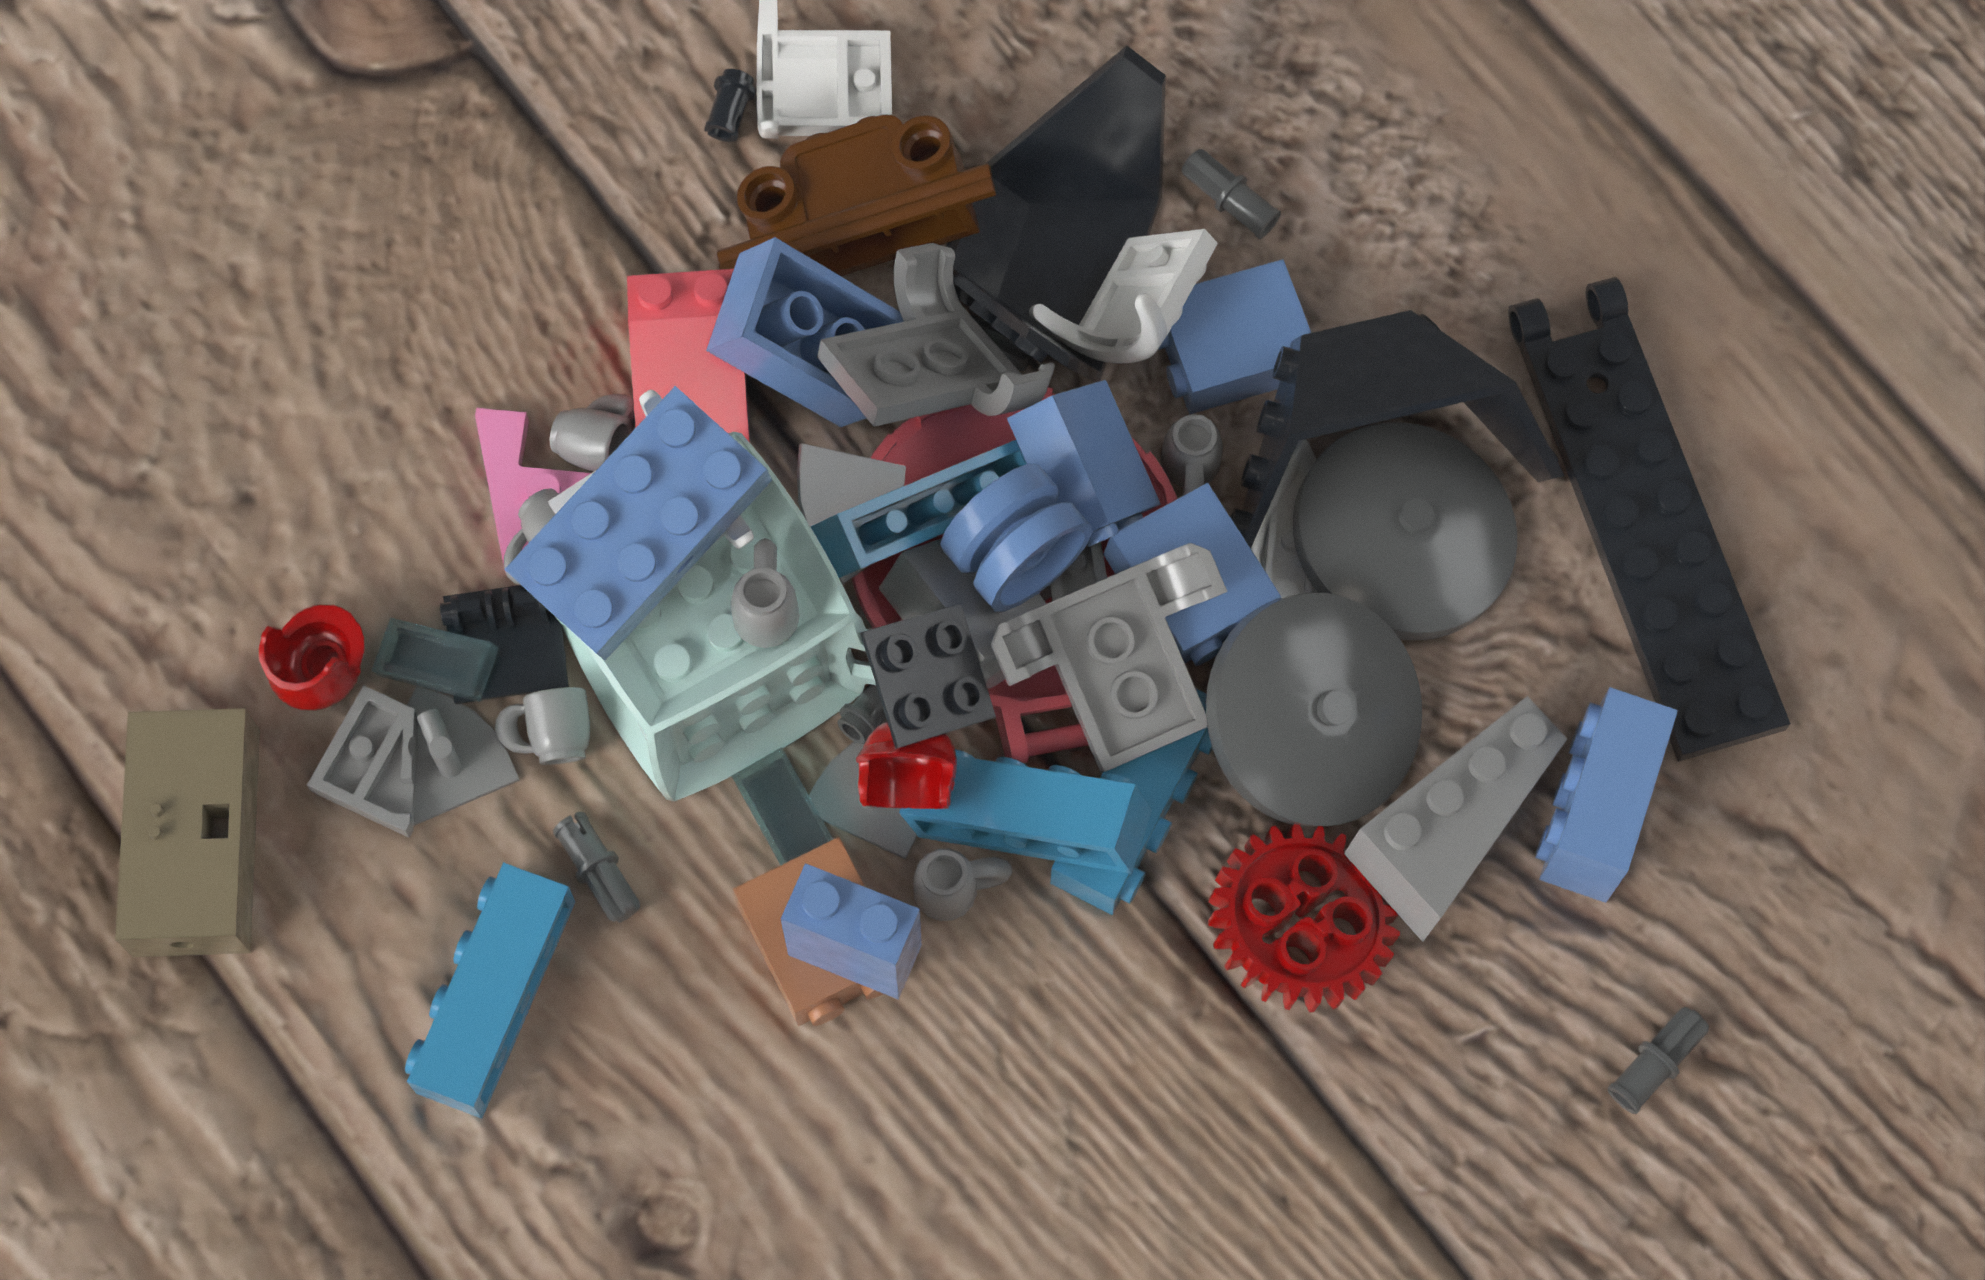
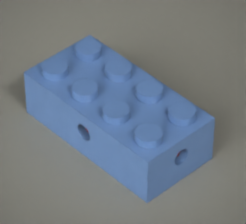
[504,386,772,661]

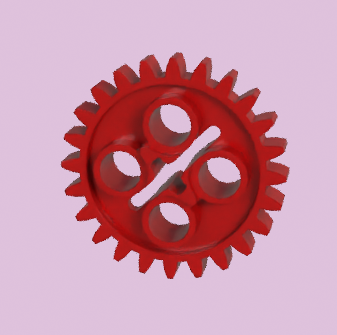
[1208,824,1400,1013]

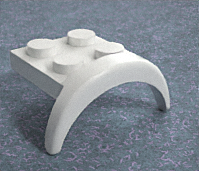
[757,0,892,139]
[1029,229,1218,364]

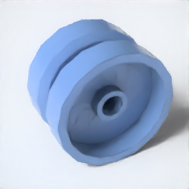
[940,464,1093,612]

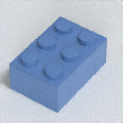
[706,237,904,427]
[1535,687,1678,903]

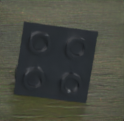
[440,585,569,704]
[860,603,996,748]

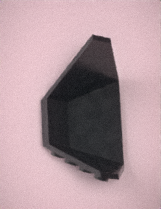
[946,45,1166,383]
[1230,310,1565,549]

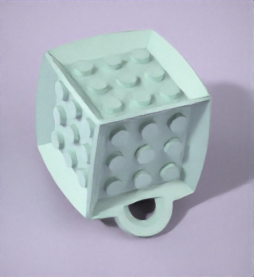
[556,432,876,801]

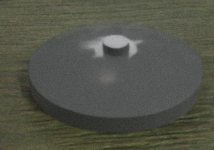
[1293,422,1517,641]
[1206,593,1422,826]

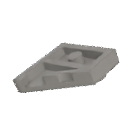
[307,685,418,838]

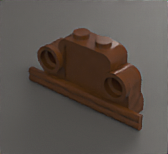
[717,114,996,276]

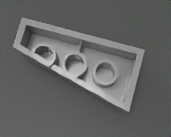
[1344,696,1567,942]

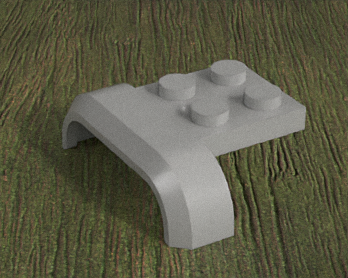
[817,243,1055,427]
[991,543,1227,772]

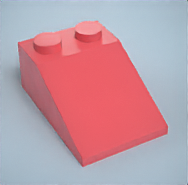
[627,269,750,443]

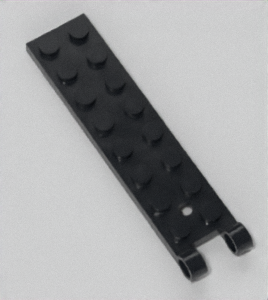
[1508,277,1791,762]

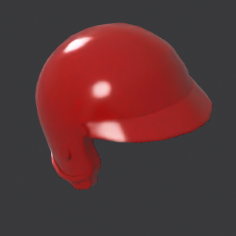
[258,605,364,711]
[856,721,957,809]

